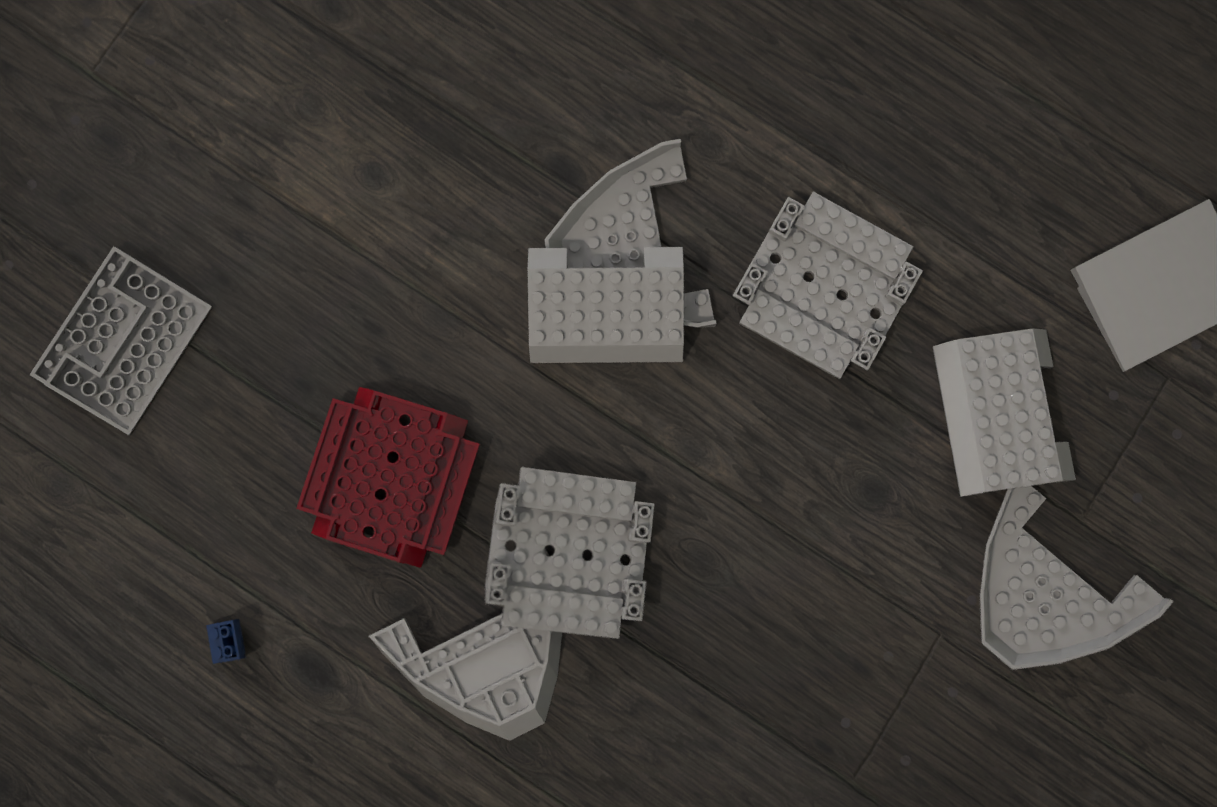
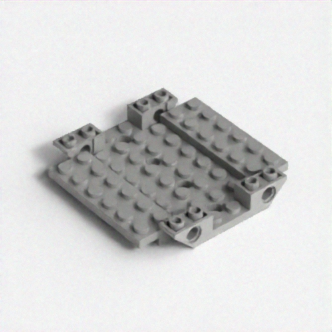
[733,192,923,379]
[485,467,654,639]

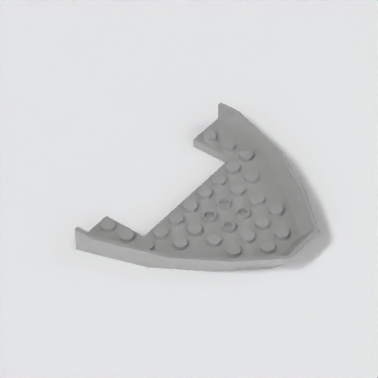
[545,139,716,327]
[980,486,1173,670]
[369,548,562,741]

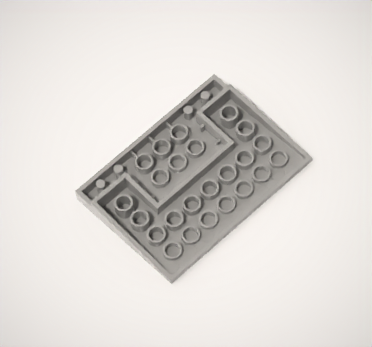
[1070,199,1217,372]
[30,246,212,435]

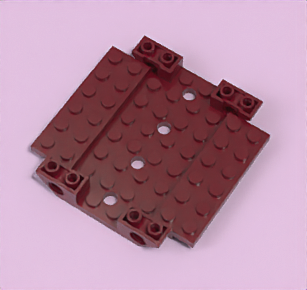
[296,387,480,568]

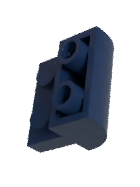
[206,619,246,664]

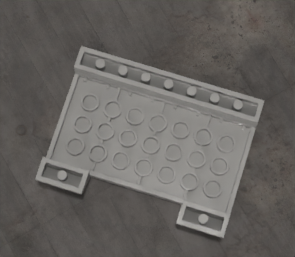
[528,247,684,363]
[933,329,1076,497]

